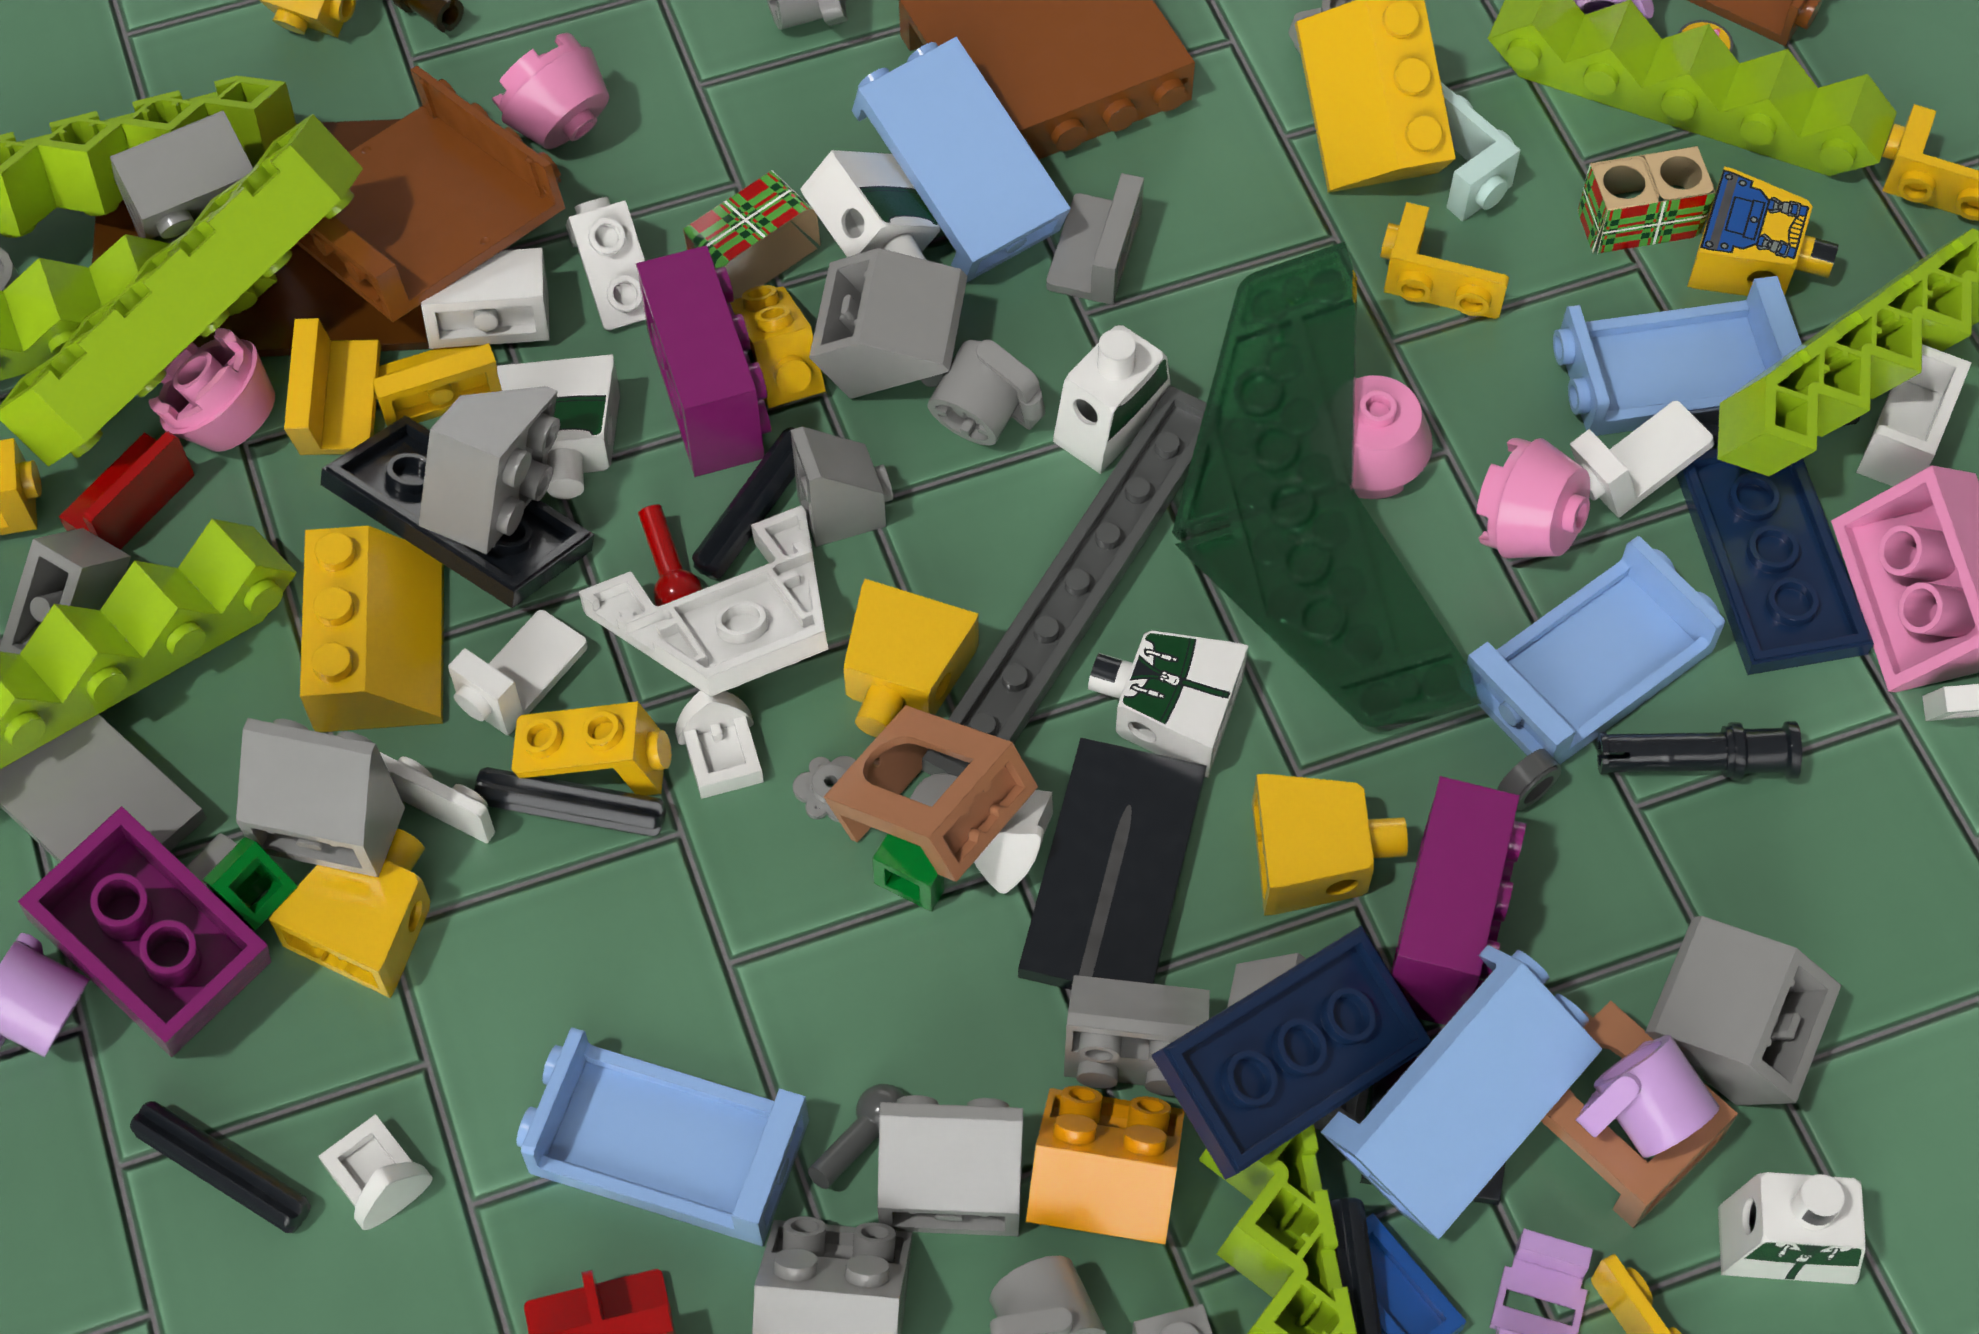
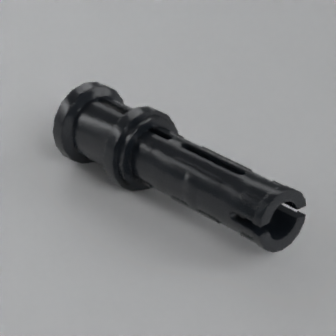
[1597,721,1802,780]

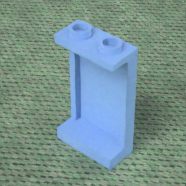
[852,36,1071,283]
[1553,276,1802,436]
[1460,536,1725,765]
[1321,945,1602,1240]
[517,1027,809,1247]

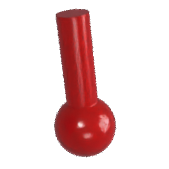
[638,504,703,606]

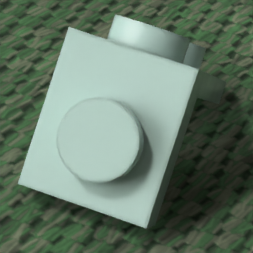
[1441,82,1521,222]

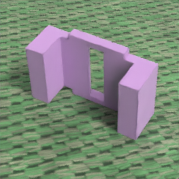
[1489,1229,1593,1334]

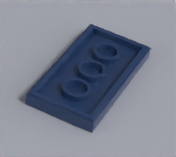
[1676,448,1874,675]
[1151,925,1432,1180]

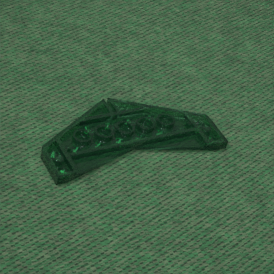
[1172,242,1481,733]

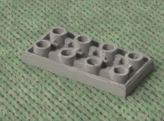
[0,714,207,863]

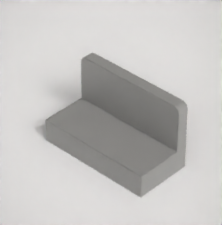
[1046,173,1144,305]

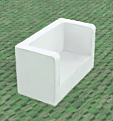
[421,248,549,349]
[1856,344,1972,487]

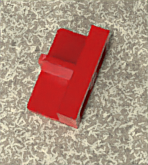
[524,1269,676,1334]

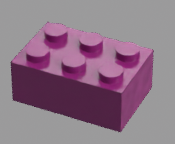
[636,245,771,477]
[1391,776,1526,1025]
[18,806,271,1058]

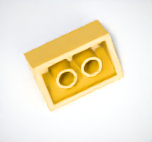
[1295,0,1456,193]
[300,525,444,732]

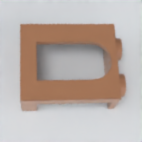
[824,705,1038,882]
[1541,1001,1738,1228]

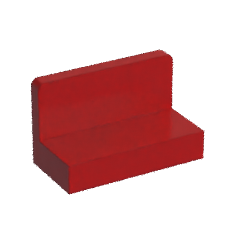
[59,431,195,550]

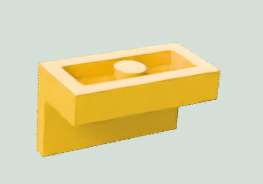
[284,318,381,455]
[371,343,502,427]

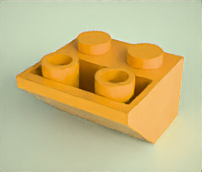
[1026,1086,1185,1245]

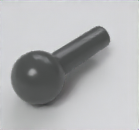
[808,1084,906,1189]

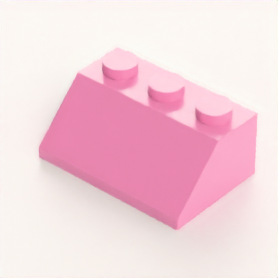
[1831,465,1979,692]

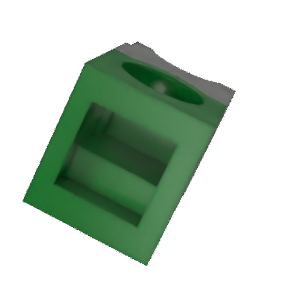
[872,773,957,912]
[186,833,298,931]

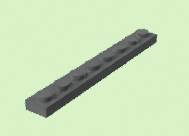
[922,385,1223,777]

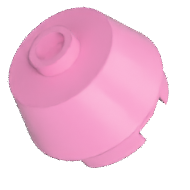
[492,33,609,149]
[148,328,275,452]
[1311,375,1433,499]
[1476,438,1590,559]

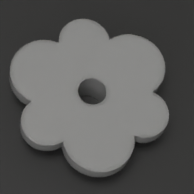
[793,756,856,822]

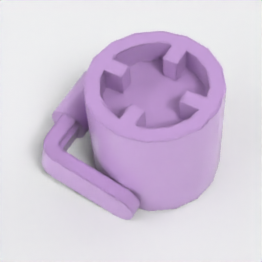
[0,933,90,1058]
[1575,1035,1719,1157]

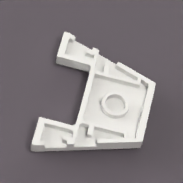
[579,505,828,697]

